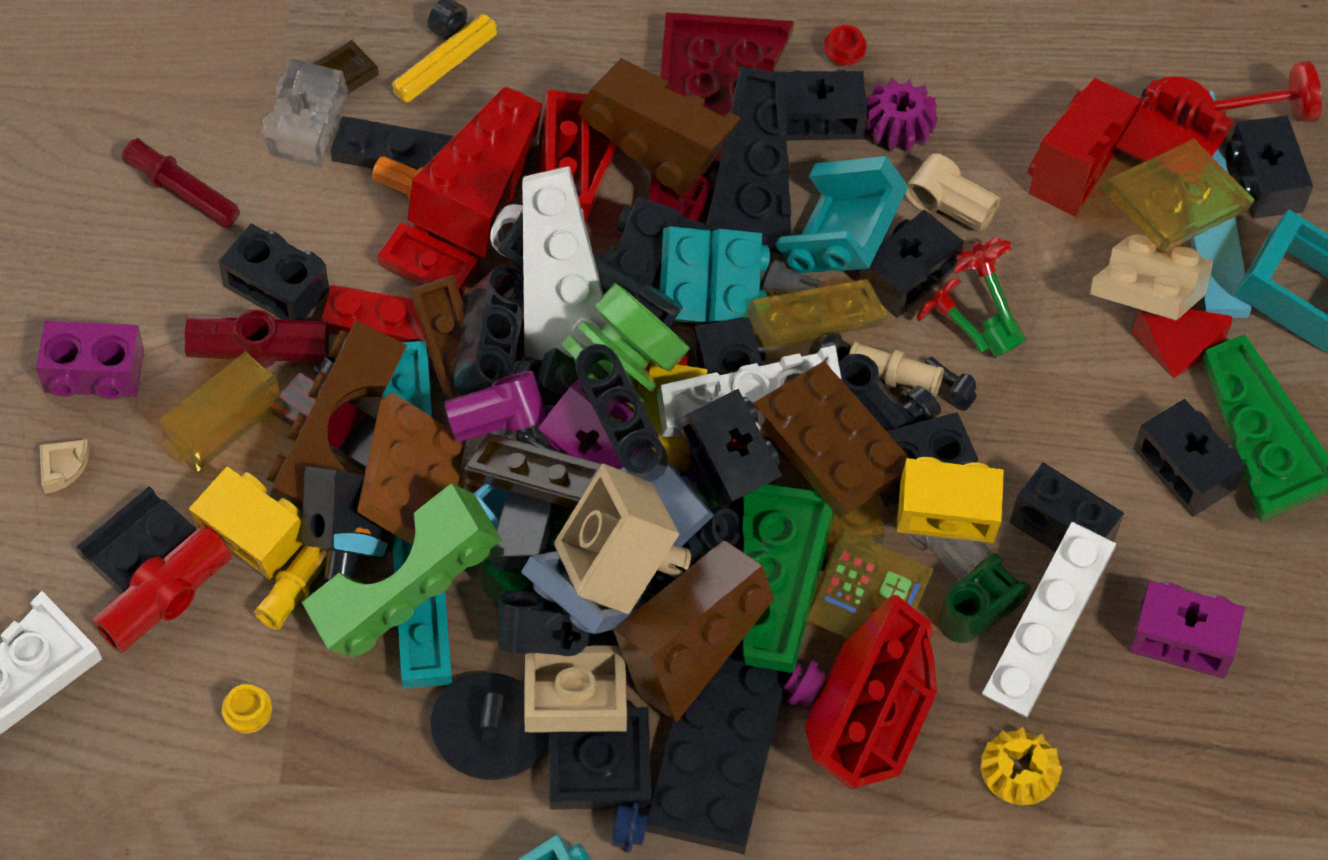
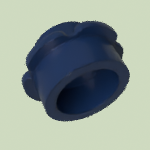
[611,803,647,853]

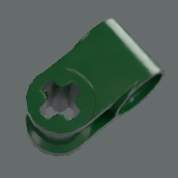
[939,553,1031,643]

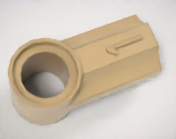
[905,154,1001,232]

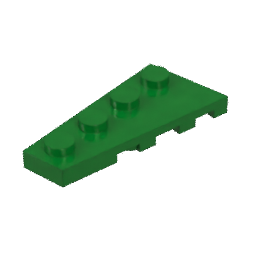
[743,484,835,673]

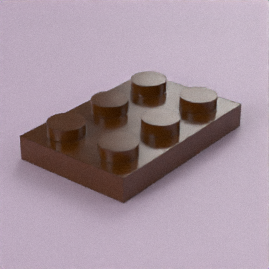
[753,361,910,518]

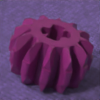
[865,77,938,152]

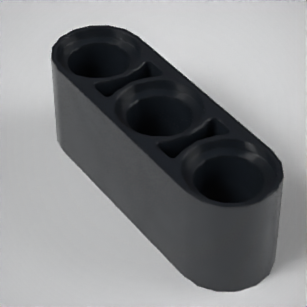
[454,265,524,396]
[575,344,668,482]

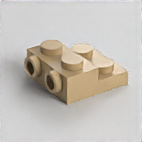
[1090,235,1213,320]
[524,646,627,732]

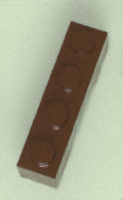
[266,320,407,513]

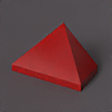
[1132,309,1232,379]

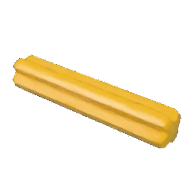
[392,14,497,103]

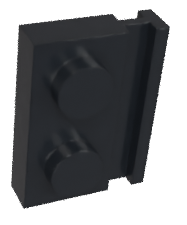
[76,486,196,594]

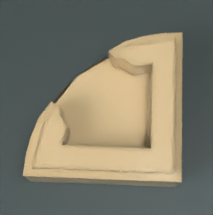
[40,439,90,494]

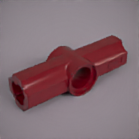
[184,309,329,369]

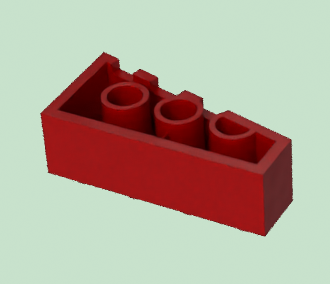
[407,86,543,258]

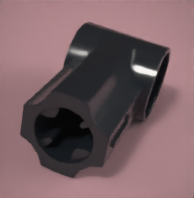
[839,354,915,431]

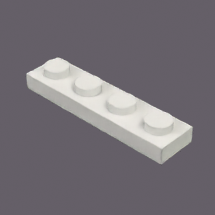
[982,522,1116,720]

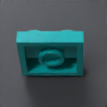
[660,226,770,326]

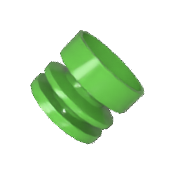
[562,282,691,408]

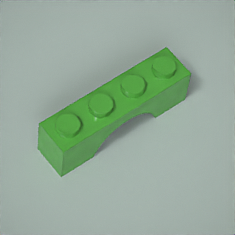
[302,483,502,657]

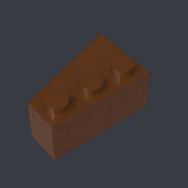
[578,58,741,197]
[613,540,774,723]

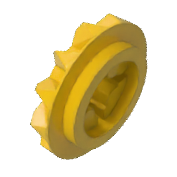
[981,727,1062,805]

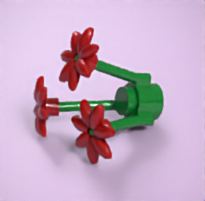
[917,237,1027,358]

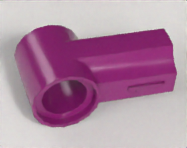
[445,371,547,443]

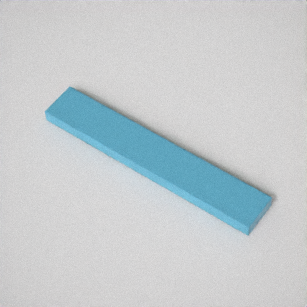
[1181,91,1251,318]

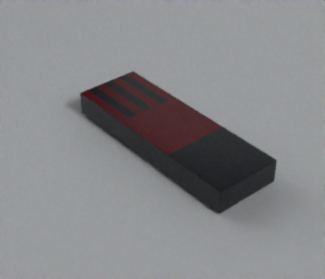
[269,373,377,472]

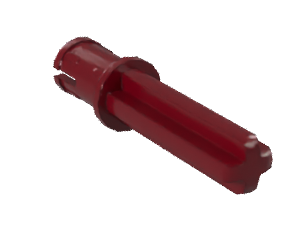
[121,138,240,228]

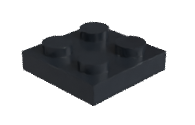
[549,707,652,810]

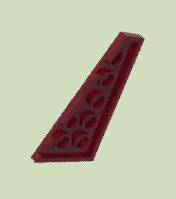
[649,12,794,222]

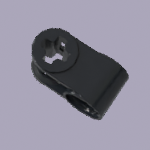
[498,591,590,657]

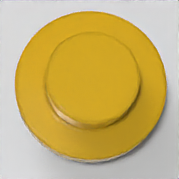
[222,684,272,734]

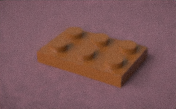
[357,392,466,546]

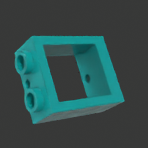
[1234,209,1328,353]

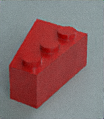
[1027,77,1141,217]
[538,90,619,225]

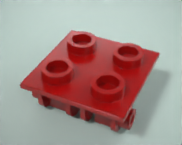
[1115,79,1235,188]

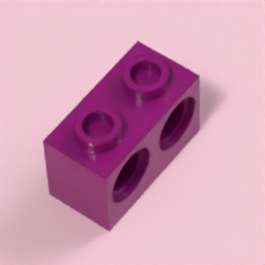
[36,321,144,399]

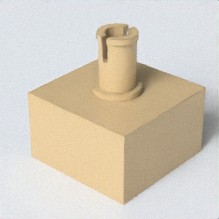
[554,464,691,615]

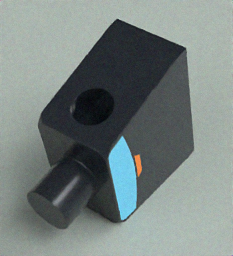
[302,466,393,580]

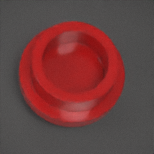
[824,24,867,66]

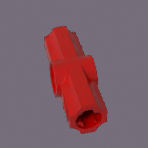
[92,525,232,653]

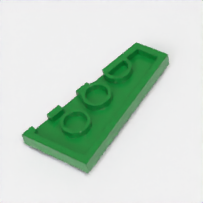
[1202,334,1328,522]

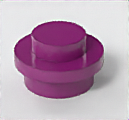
[783,659,826,708]

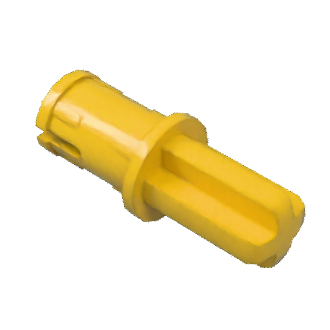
[254,546,328,630]

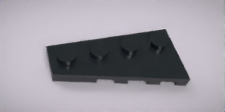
[707,66,792,254]

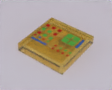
[808,530,933,639]

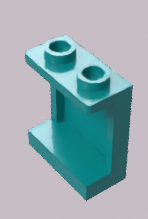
[776,156,908,273]

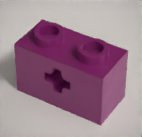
[538,379,659,470]
[1129,580,1245,679]

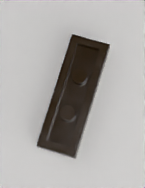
[464,433,602,509]

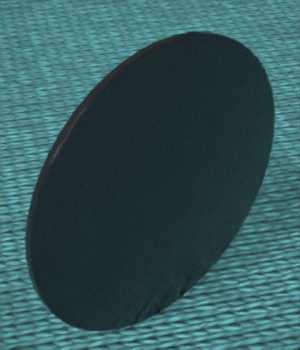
[430,673,549,780]

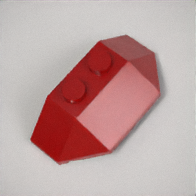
[804,594,937,789]

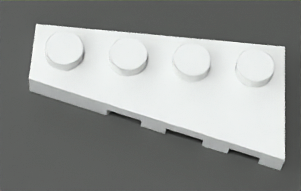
[522,166,608,360]
[656,345,841,437]
[0,591,102,735]

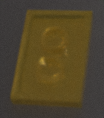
[1102,139,1255,253]

